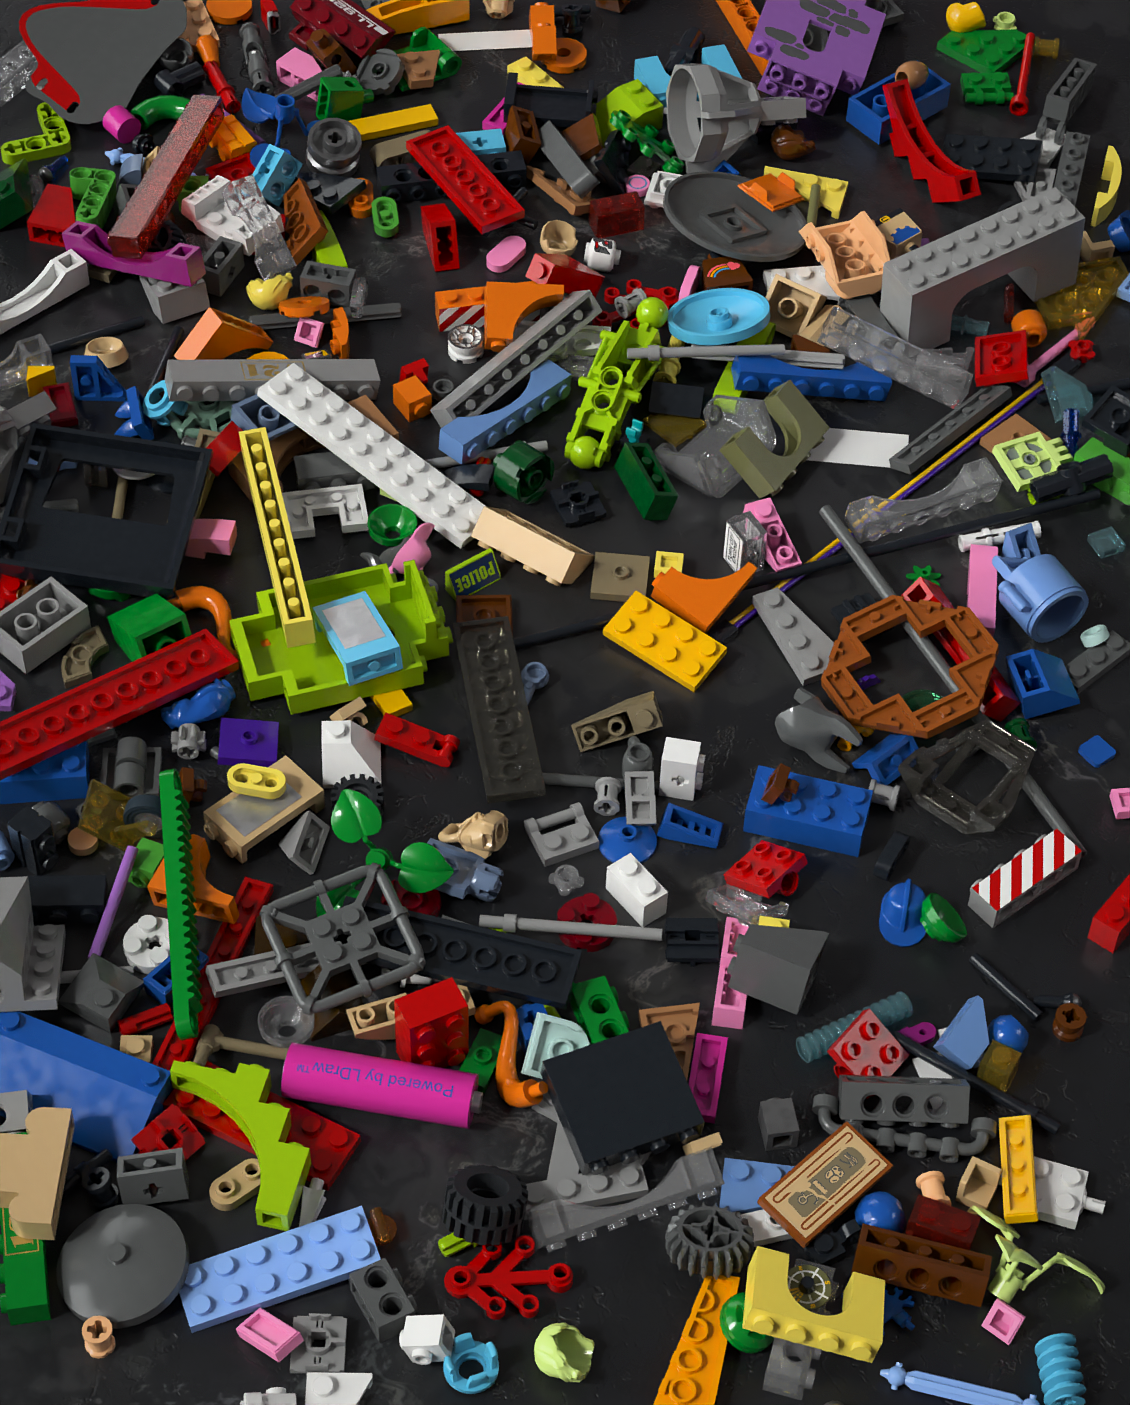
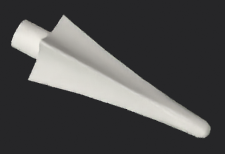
[299,1178,326,1227]

